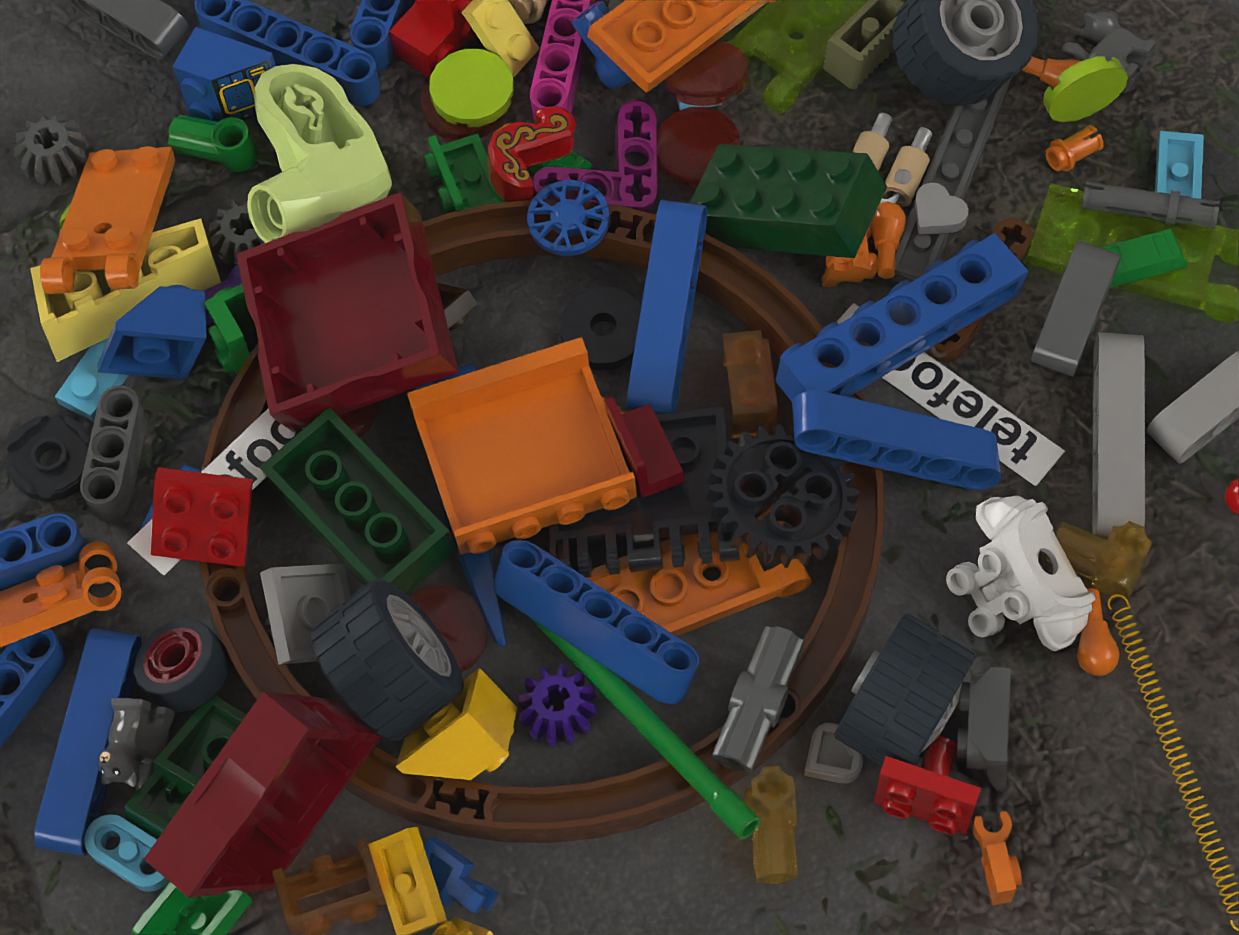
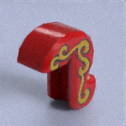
[487,106,576,202]

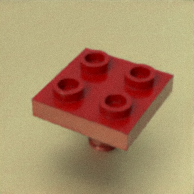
[151,467,253,567]
[874,736,981,835]

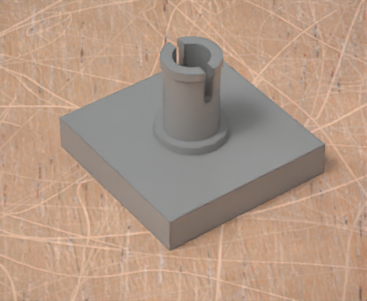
[260,563,351,665]

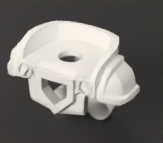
[946,496,1096,652]

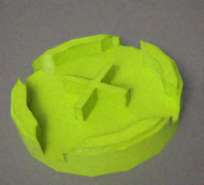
[429,49,514,127]
[1043,56,1128,123]

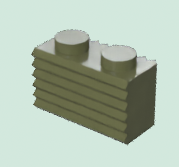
[822,0,904,89]

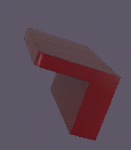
[604,396,685,498]

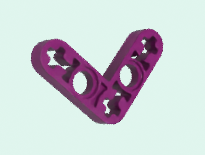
[533,101,657,213]

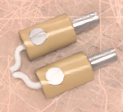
[852,113,932,207]

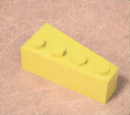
[30,218,221,362]

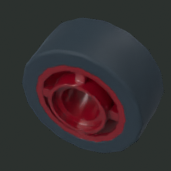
[134,618,230,713]

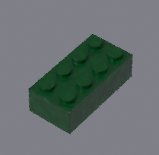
[690,144,887,258]
[259,407,457,594]

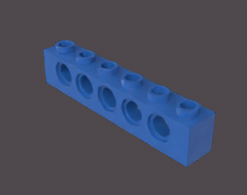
[775,233,1028,402]

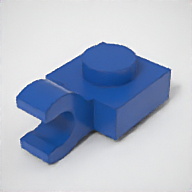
[424,838,499,913]

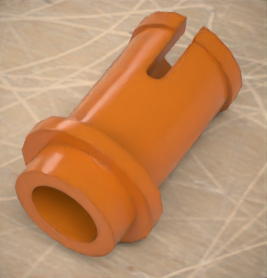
[1046,125,1104,172]

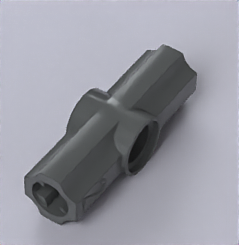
[713,626,804,774]

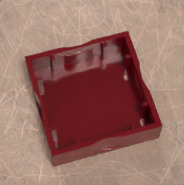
[236,192,459,432]
[144,691,382,898]

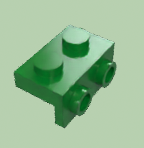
[423,133,506,214]
[204,284,257,376]
[131,882,253,935]

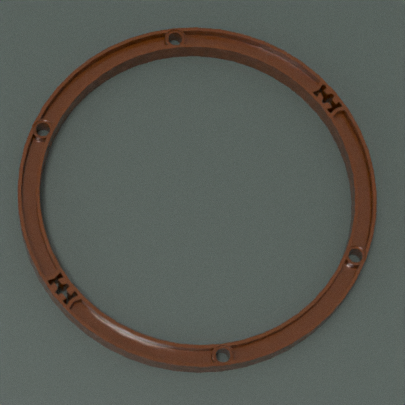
[200,199,884,843]

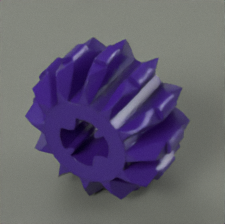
[517,664,598,748]

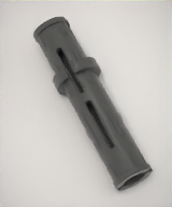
[1082,181,1220,229]

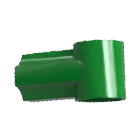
[168,114,258,172]

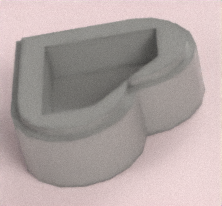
[915,183,968,235]
[804,723,863,784]

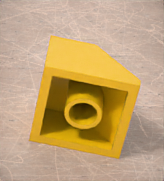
[396,668,518,780]

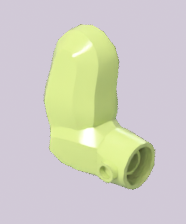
[247,64,392,243]

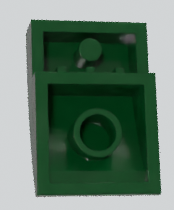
[124,695,247,839]

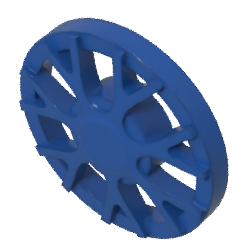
[527,180,610,256]

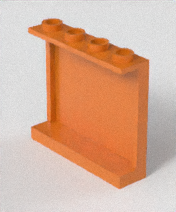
[407,337,637,555]

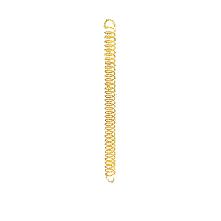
[1107,594,1239,931]

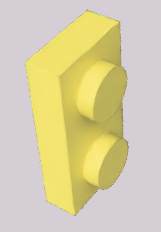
[461,0,540,77]

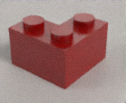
[389,0,477,78]

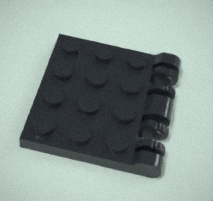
[549,406,740,577]

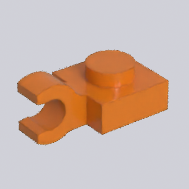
[973,811,1022,906]

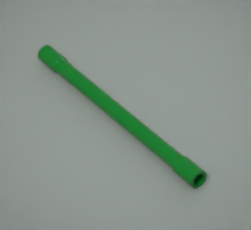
[519,610,761,840]

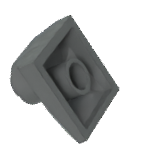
[957,667,1011,792]

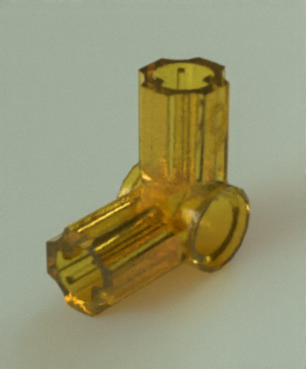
[1046,521,1152,599]
[745,766,798,885]

